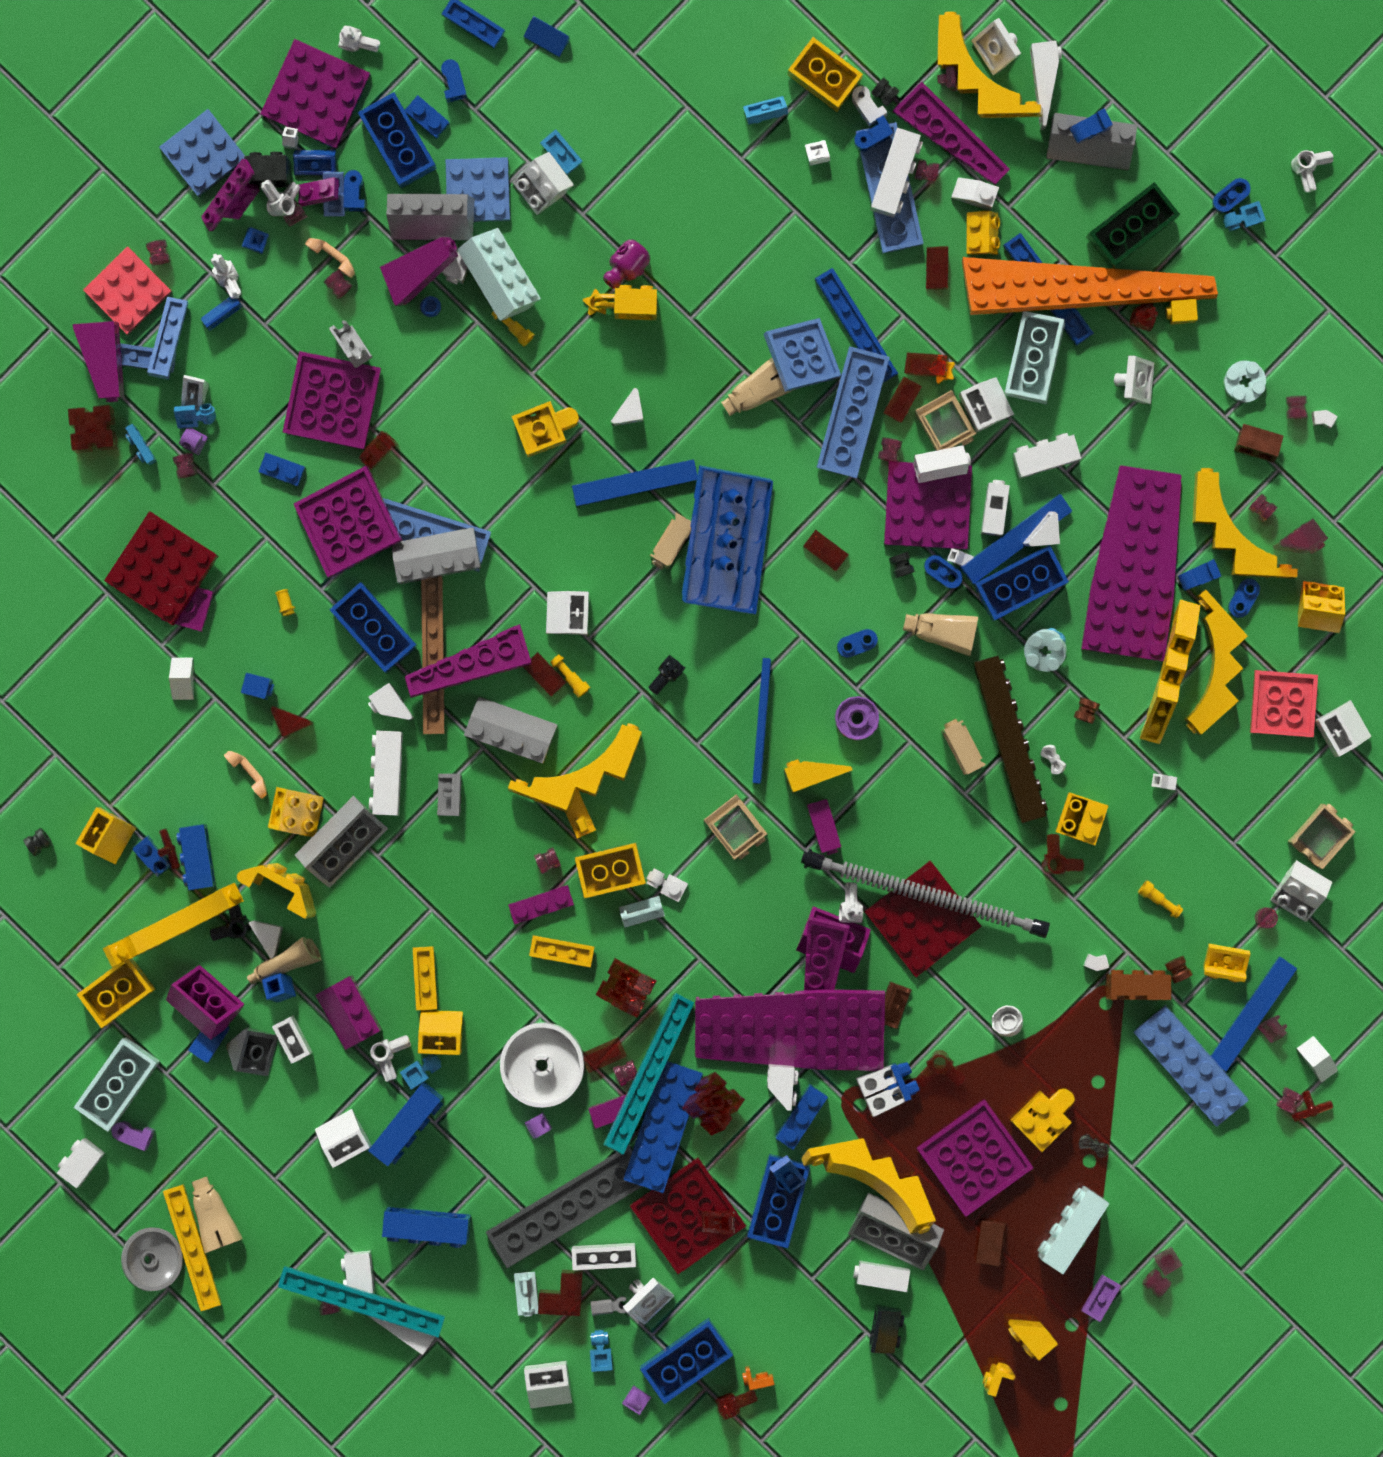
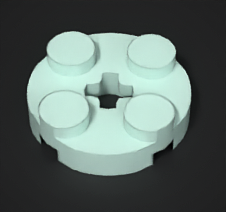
[1223,361,1266,403]
[1024,629,1067,672]

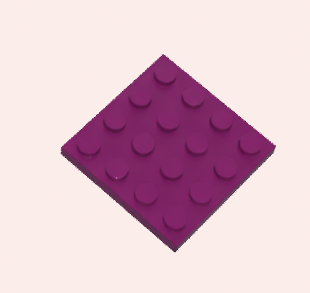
[260,39,371,150]
[282,351,381,450]
[884,461,972,550]
[294,466,403,578]
[916,1099,1033,1217]

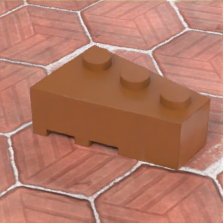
[1106,970,1171,1000]

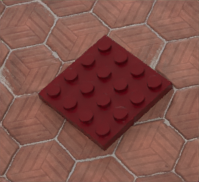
[104,511,219,626]
[864,860,982,977]
[630,1157,746,1274]

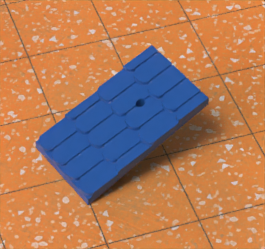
[682,465,773,614]

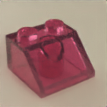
[1273,518,1328,554]

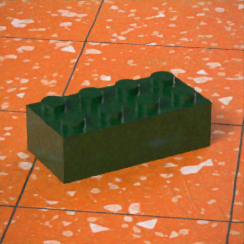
[1086,182,1180,269]

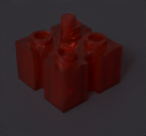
[68,405,117,453]
[596,958,657,1018]
[682,1072,745,1136]

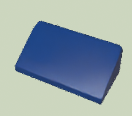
[523,16,570,57]
[293,150,336,175]
[201,297,243,330]
[188,1025,230,1063]

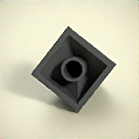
[226,1027,278,1076]

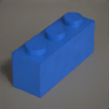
[177,824,216,890]
[775,1084,828,1150]

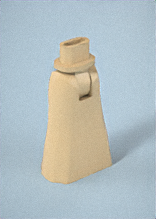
[721,357,796,416]
[903,613,978,656]
[247,937,322,984]
[192,1177,243,1253]

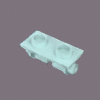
[619,896,665,927]
[514,1271,539,1317]

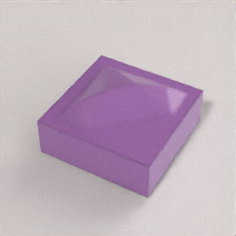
[622,1385,651,1415]

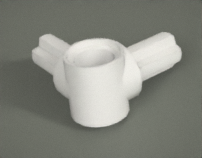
[338,26,380,52]
[1291,150,1333,193]
[261,180,300,216]
[211,253,242,299]
[839,882,863,923]
[370,1035,411,1082]

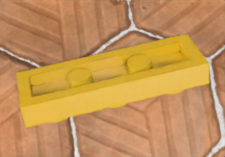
[529,935,595,967]
[413,946,438,1011]

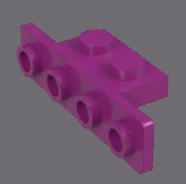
[201,159,260,231]

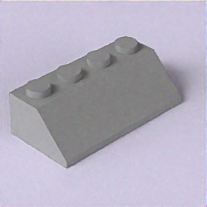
[1046,113,1137,170]
[386,194,475,240]
[392,527,482,584]
[464,697,558,764]
[295,795,388,888]
[848,1193,944,1270]

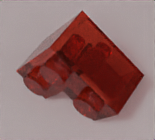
[538,1270,583,1316]

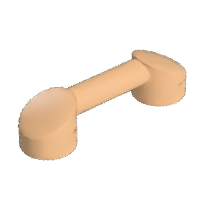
[305,238,355,279]
[224,751,267,799]

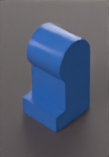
[441,59,467,103]
[1069,108,1113,144]
[854,115,894,152]
[343,170,366,212]
[1178,559,1221,591]
[132,835,171,877]

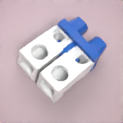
[856,1062,920,1117]

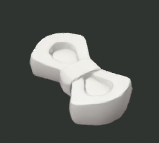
[1040,745,1066,774]

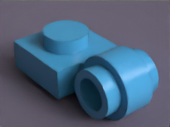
[1223,201,1266,232]
[174,403,216,429]
[400,1054,442,1090]
[590,1330,613,1372]

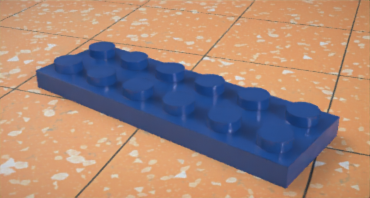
[623,1061,703,1193]

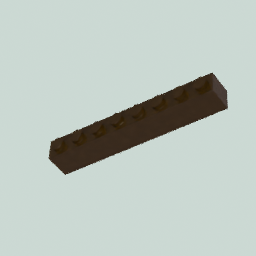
[973,656,1048,823]

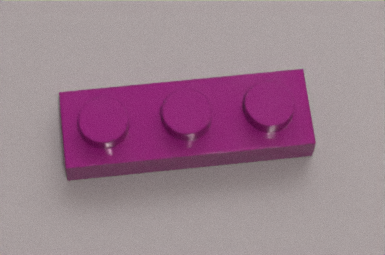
[508,885,574,924]

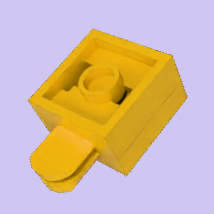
[594,285,657,320]
[512,401,579,458]
[1011,1088,1075,1152]

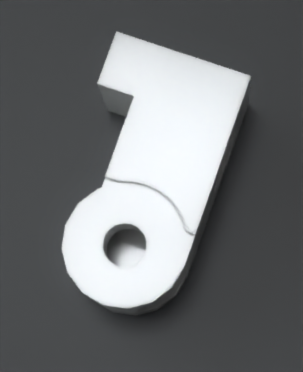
[852,86,887,128]

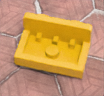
[967,211,1000,255]
[1203,944,1250,982]
[982,1362,1015,1397]

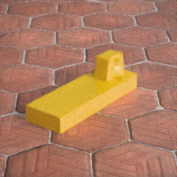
[565,790,596,839]

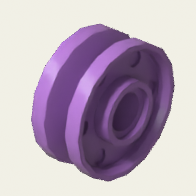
[835,696,879,740]

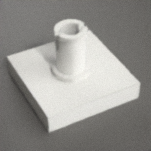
[971,18,1021,75]
[1114,356,1154,404]
[623,1278,674,1325]

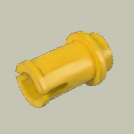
[275,589,295,617]

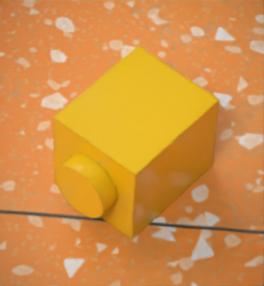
[1165,299,1198,325]

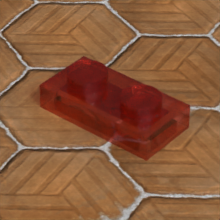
[904,352,949,377]
[883,377,922,423]
[803,530,849,571]
[524,652,566,697]
[583,1037,627,1073]

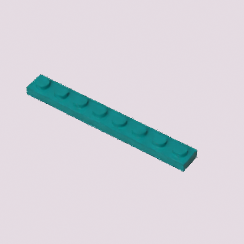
[603,993,694,1154]
[278,1266,445,1338]

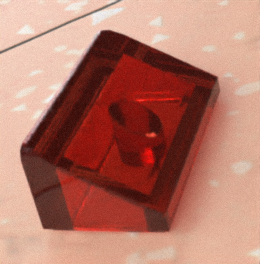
[926,246,948,290]

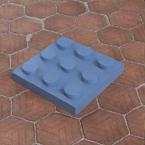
[159,109,245,197]
[445,157,510,222]
[763,318,841,392]

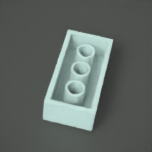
[457,228,541,321]
[1005,311,1065,404]
[73,1037,160,1132]
[1038,1186,1109,1274]

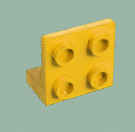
[268,787,324,837]

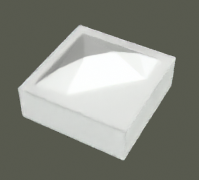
[805,140,830,166]

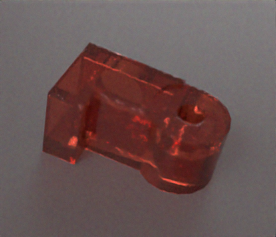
[358,431,399,471]

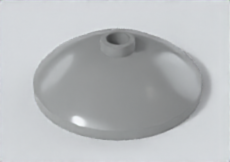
[121,1227,183,1291]

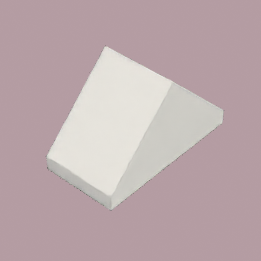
[181,375,209,411]
[611,388,643,426]
[1023,512,1060,546]
[169,658,194,700]
[249,920,283,959]
[1296,1036,1338,1083]

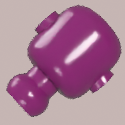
[603,239,651,289]

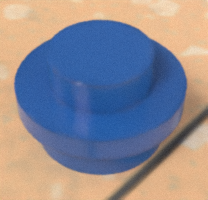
[420,296,441,317]

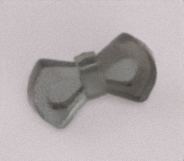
[1079,1134,1109,1158]

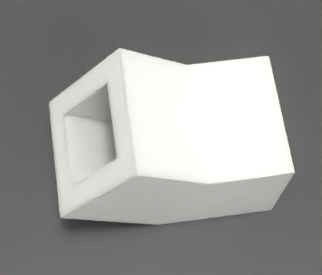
[282,127,299,150]
[1311,410,1338,429]
[947,549,974,567]
[1151,774,1177,790]
[1083,954,1109,971]

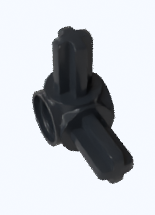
[648,655,686,695]
[210,904,251,941]

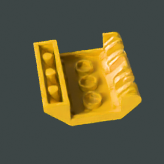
[237,863,316,919]

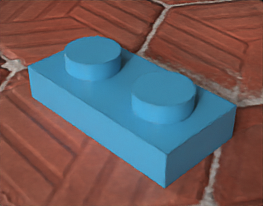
[743,96,789,125]
[540,129,583,175]
[125,424,157,465]

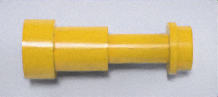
[491,311,535,347]
[550,654,591,698]
[1138,880,1183,919]

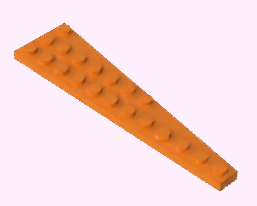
[962,257,1218,315]

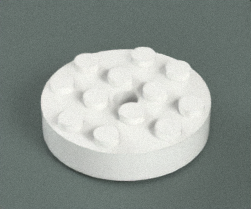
[500,1022,585,1108]

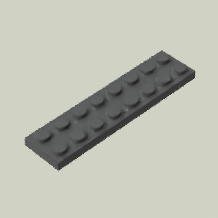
[485,1145,642,1268]

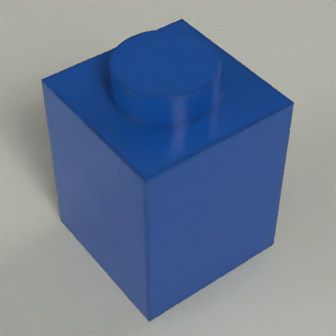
[241,673,275,700]
[262,973,296,1003]

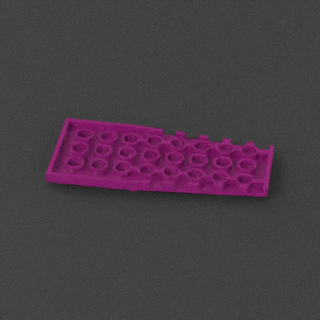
[1081,465,1182,662]
[695,989,885,1071]

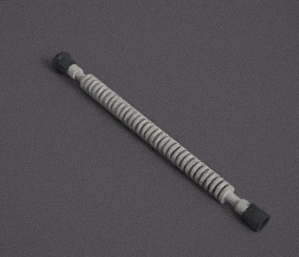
[801,849,1050,938]

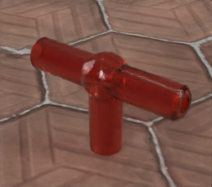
[158,828,180,870]
[1292,1090,1334,1122]

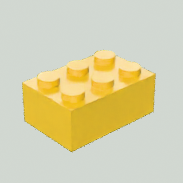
[787,37,863,112]
[575,843,646,898]
[76,958,156,1028]

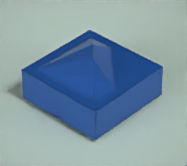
[242,227,269,254]

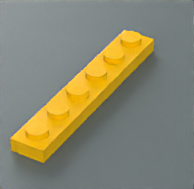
[163,1184,222,1311]

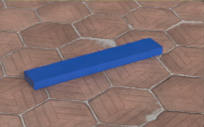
[1003,233,1094,346]
[815,268,898,383]
[572,459,698,507]
[960,494,1072,584]
[752,658,771,784]
[1211,956,1297,1071]

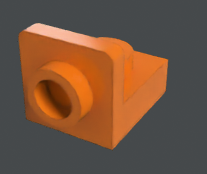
[742,1366,774,1390]

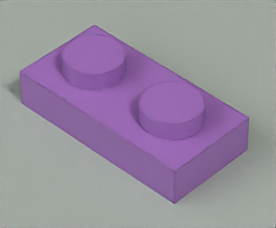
[1081,1274,1121,1322]

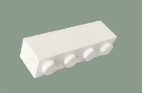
[870,128,923,218]
[369,731,403,815]

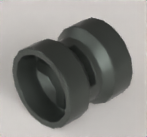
[871,77,900,106]
[889,552,915,578]
[23,828,53,857]

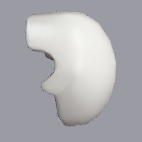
[992,1005,1023,1037]

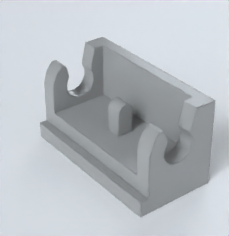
[329,321,372,368]
[437,774,462,816]

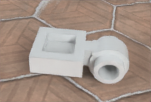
[646,868,688,902]

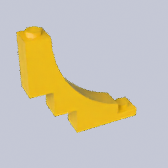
[938,12,1043,118]
[1192,468,1298,579]
[1185,590,1248,735]
[1140,600,1200,744]
[508,723,642,813]
[103,883,244,967]
[801,1138,936,1234]

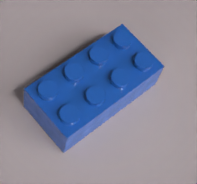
[358,92,437,189]
[974,545,1069,622]
[329,582,418,673]
[368,1082,443,1166]
[747,1154,810,1248]
[382,1207,471,1248]
[640,1318,733,1404]

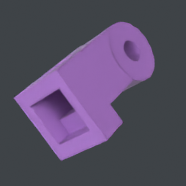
[179,428,209,456]
[525,1112,552,1139]
[111,1121,155,1151]

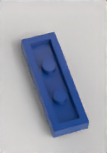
[442,0,505,49]

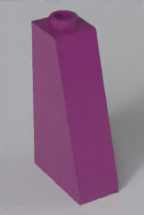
[380,237,458,306]
[73,321,124,403]

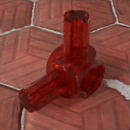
[1129,303,1158,332]
[1042,834,1084,874]
[915,1050,966,1087]
[715,1390,758,1420]

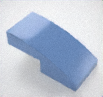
[323,172,345,217]

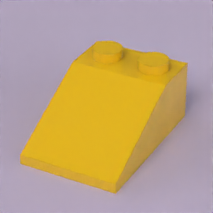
[783,759,852,792]

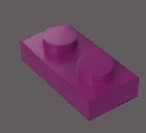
[298,177,339,207]

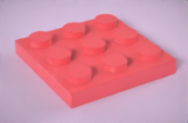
[83,246,172,335]
[1250,670,1318,738]

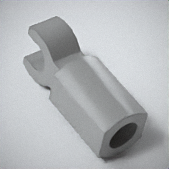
[591,1296,626,1316]

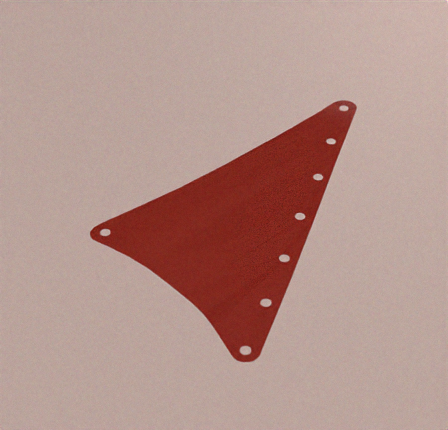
[841,985,1124,1457]

